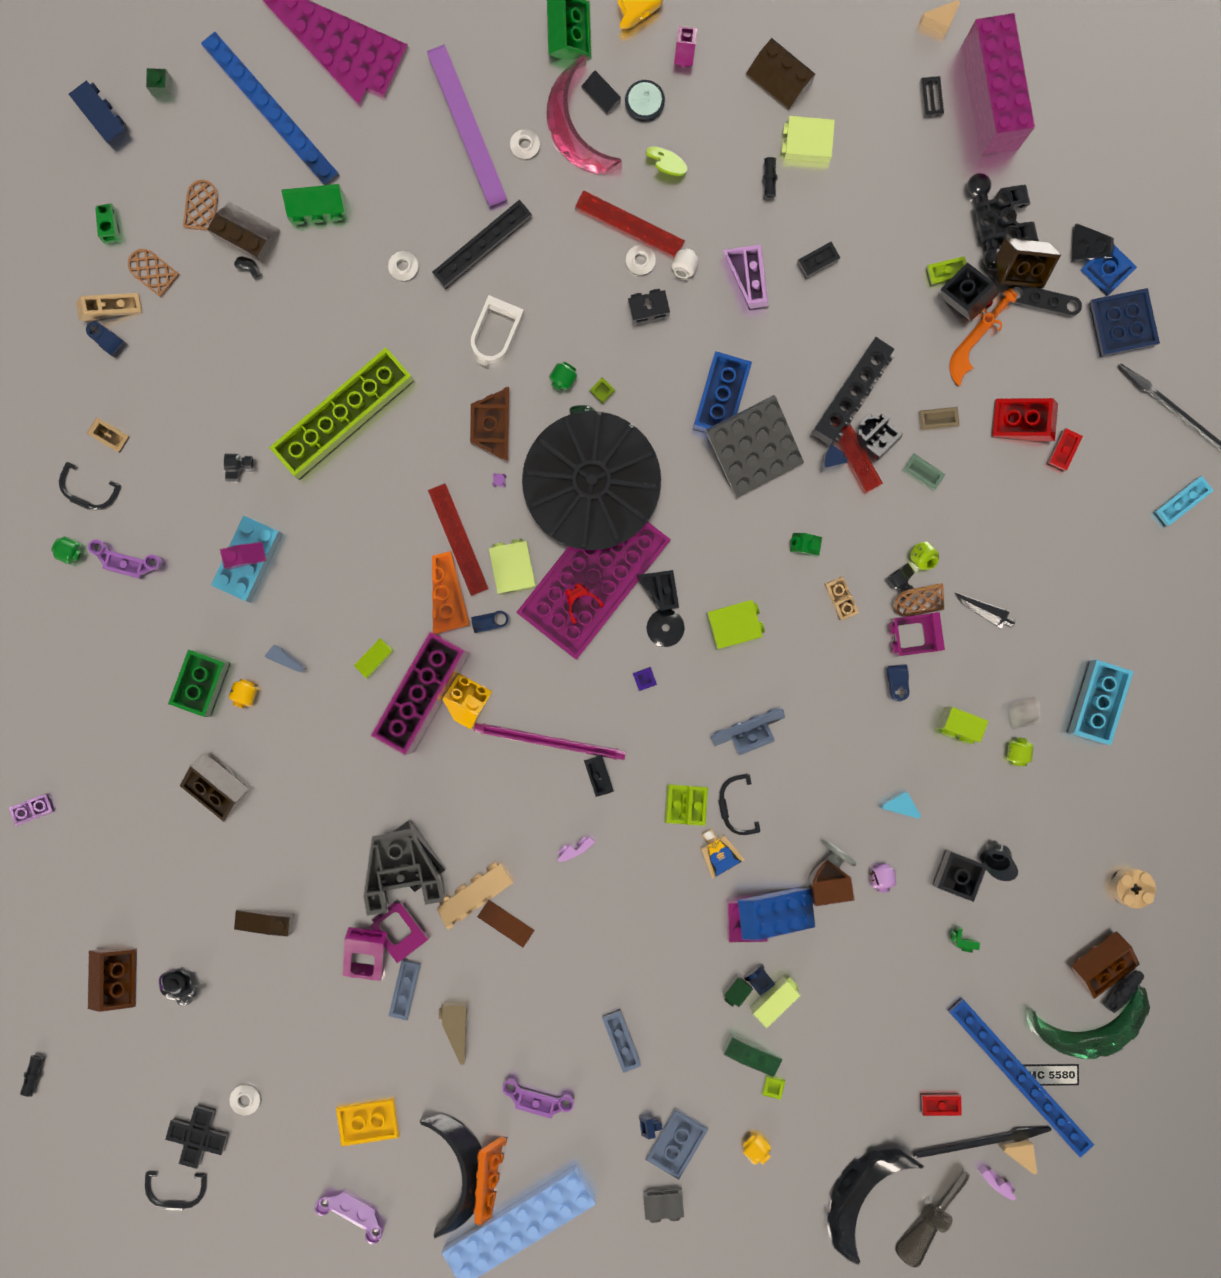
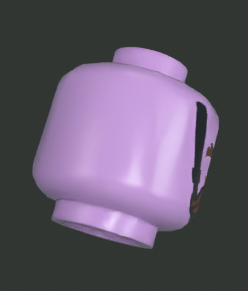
[870,864,896,893]

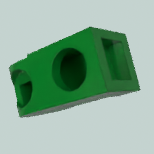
[95,203,120,243]

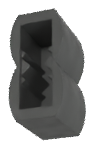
[643,1189,684,1223]

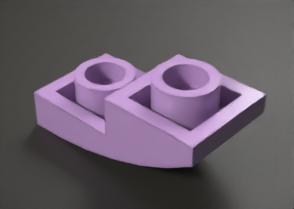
[9,794,53,826]
[557,836,595,862]
[978,1165,1016,1201]

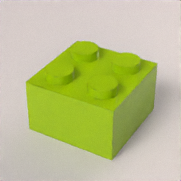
[937,707,989,745]

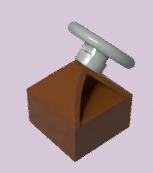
[808,841,857,906]

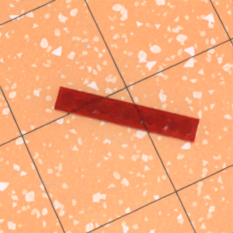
[575,190,685,258]
[428,483,489,596]

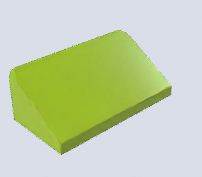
[354,638,394,679]

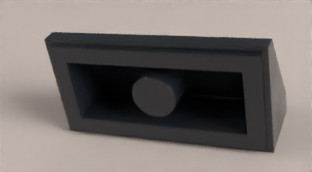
[581,70,621,114]

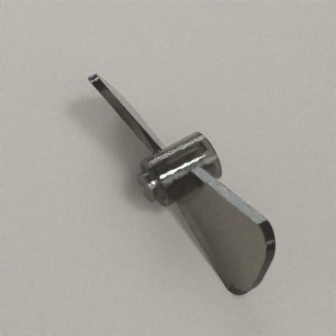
[896,1171,970,1268]

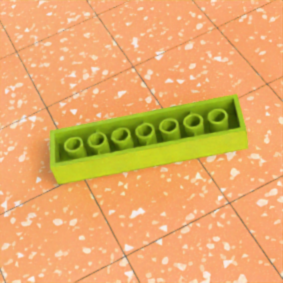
[269,347,413,479]

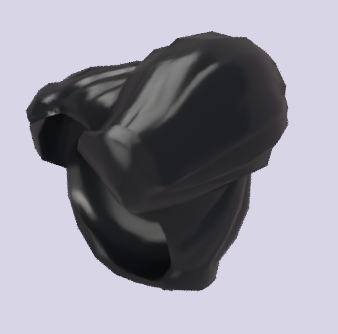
[159,969,196,1006]

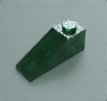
[722,1033,783,1077]

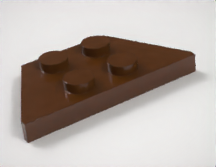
[470,387,510,461]

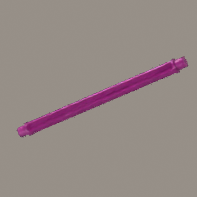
[474,723,626,760]

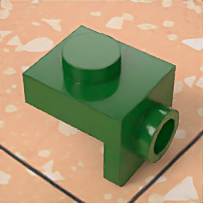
[790,533,822,556]
[950,925,980,953]

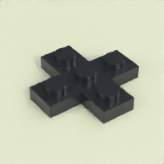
[165,1105,228,1169]

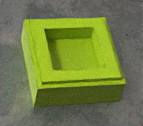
[589,377,616,405]
[762,1075,785,1100]

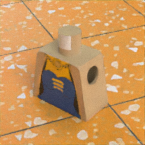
[701,829,744,878]

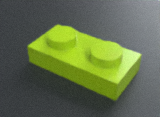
[927,256,967,285]

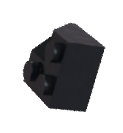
[940,262,998,321]
[933,850,987,902]

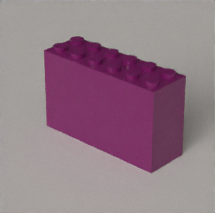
[962,13,1035,156]
[370,632,470,755]

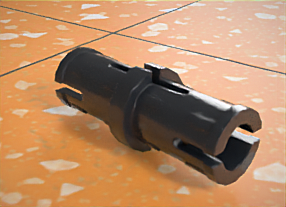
[763,157,778,198]
[20,1055,43,1097]

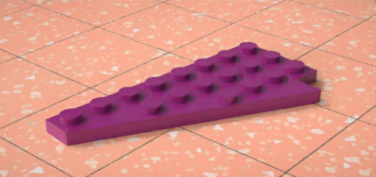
[262,0,408,106]

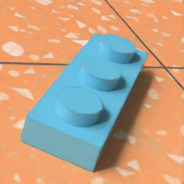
[1155,476,1214,526]

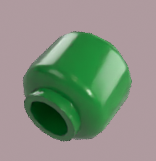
[549,362,577,391]
[51,536,83,565]

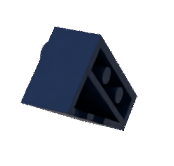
[68,80,126,144]

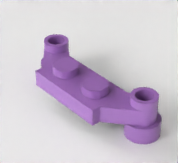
[88,539,162,579]
[502,1078,574,1119]
[314,1192,382,1245]

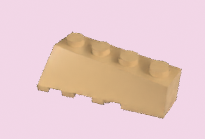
[437,862,514,930]

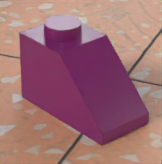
[674,26,697,67]
[220,542,267,570]

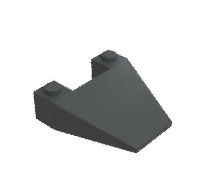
[363,829,444,916]

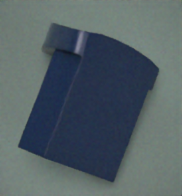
[822,445,847,470]
[744,964,775,996]

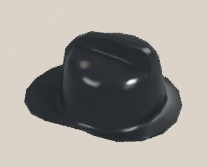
[980,840,1018,881]

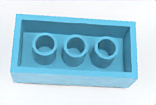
[211,515,283,603]
[1068,660,1134,745]

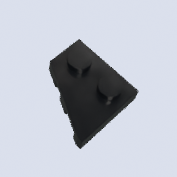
[1073,223,1114,262]
[636,570,679,611]

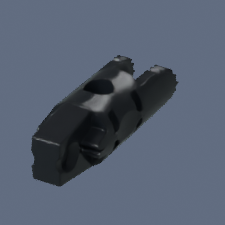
[1105,970,1144,1013]

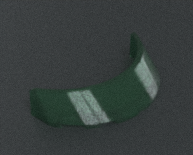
[1027,985,1150,1059]

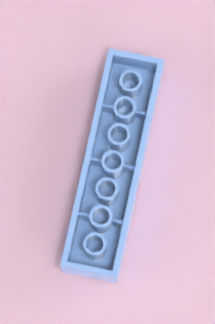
[442,1165,596,1278]

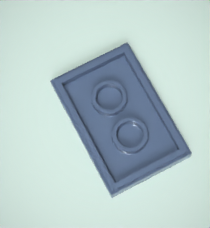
[645,1108,708,1180]

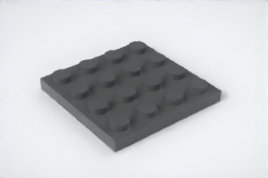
[705,395,804,498]

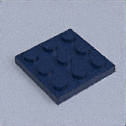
[1090,288,1160,356]

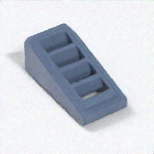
[264,645,306,672]

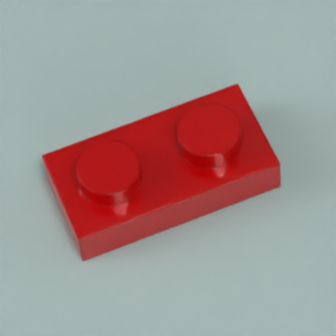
[1048,428,1083,471]
[921,1094,962,1116]

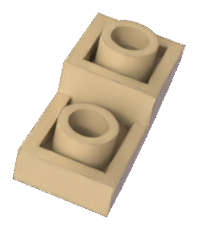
[825,576,859,620]

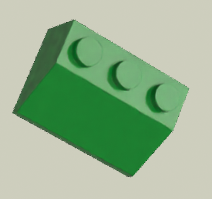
[547,0,591,59]
[282,184,347,225]

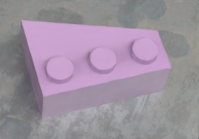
[723,244,769,309]

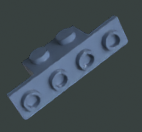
[711,708,785,756]

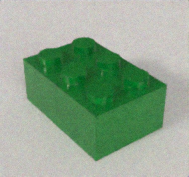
[168,649,229,717]

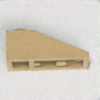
[76,293,141,321]

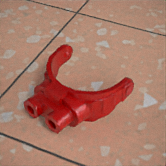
[565,582,604,624]

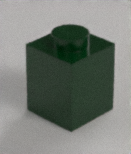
[146,68,172,96]
[723,974,753,1007]

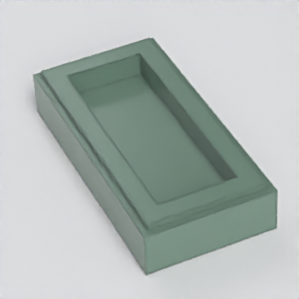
[902,453,946,491]

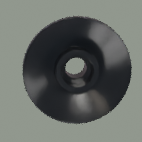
[646,609,685,647]

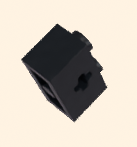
[628,289,670,324]

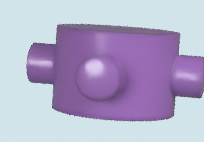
[492,473,506,487]

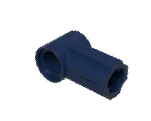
[471,611,511,633]

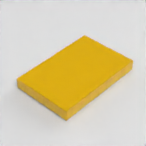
[336,1098,399,1147]

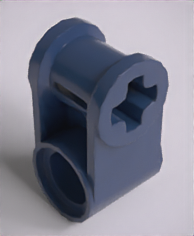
[86,321,124,357]
[887,664,910,702]

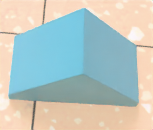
[879,791,921,819]

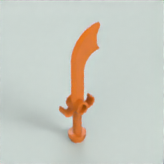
[950,288,1018,386]

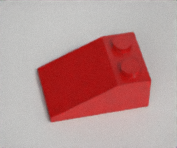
[993,398,1058,441]

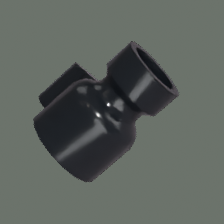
[224,453,254,482]
[886,563,915,599]

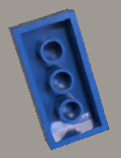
[693,351,752,432]
[738,888,815,940]

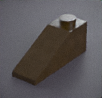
[234,910,294,937]

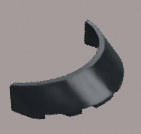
[420,1113,482,1238]
[828,1148,924,1265]

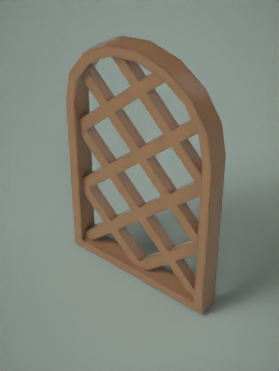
[183,180,218,230]
[127,249,179,297]
[894,583,945,616]

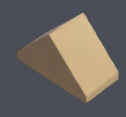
[920,0,960,35]
[86,417,129,452]
[999,1140,1037,1175]

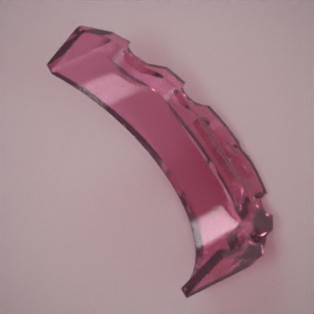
[547,55,622,175]

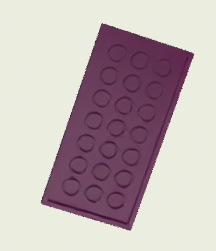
[516,522,671,660]

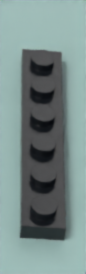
[432,199,532,288]

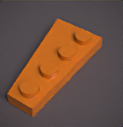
[432,551,470,634]
[474,1137,507,1226]

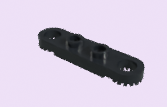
[1007,285,1082,317]

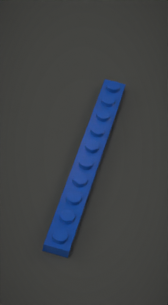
[201,31,339,185]
[948,998,1094,1158]

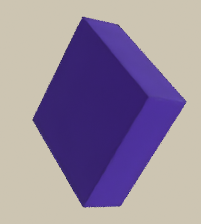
[633,667,657,691]

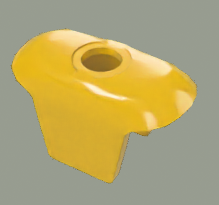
[617,0,663,29]

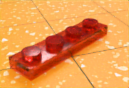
[832,422,883,493]

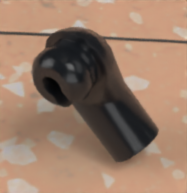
[234,256,262,279]

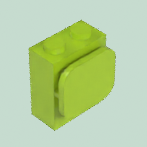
[707,600,765,650]

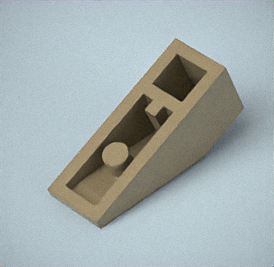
[439,1002,467,1065]

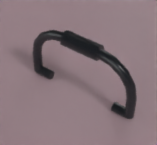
[59,462,120,510]
[718,773,761,835]
[145,1172,206,1210]

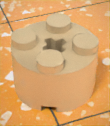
[1110,867,1156,909]

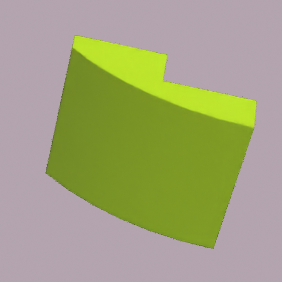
[664,784,708,826]

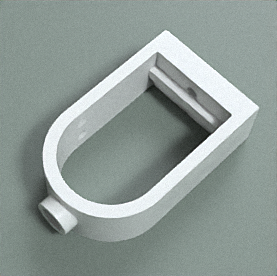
[471,295,525,366]

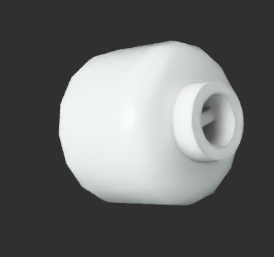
[672,248,699,278]

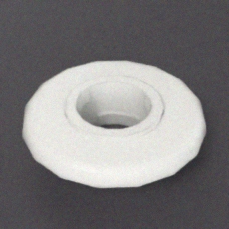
[510,129,540,159]
[626,245,656,275]
[388,251,418,281]
[229,1085,260,1116]

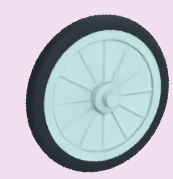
[625,80,665,120]

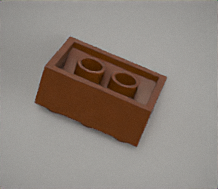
[1071,931,1140,999]
[88,949,135,1012]

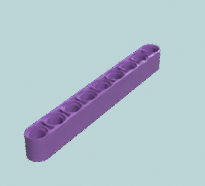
[427,44,507,207]

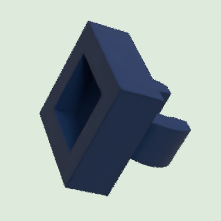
[639,1115,663,1140]

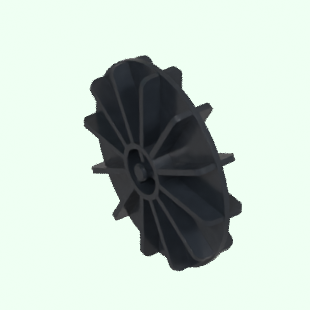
[522,411,661,550]

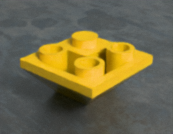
[442,674,492,729]

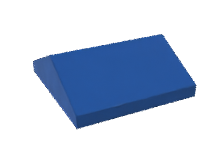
[1082,244,1137,295]

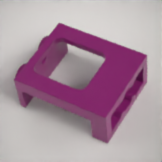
[889,612,945,657]
[369,901,430,963]
[342,927,387,981]

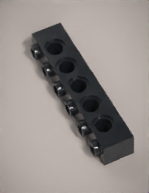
[811,337,895,446]

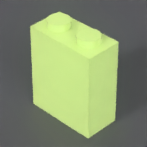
[781,116,835,163]
[489,539,536,595]
[750,976,801,1028]

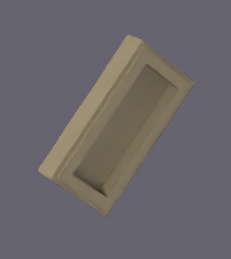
[919,407,960,430]

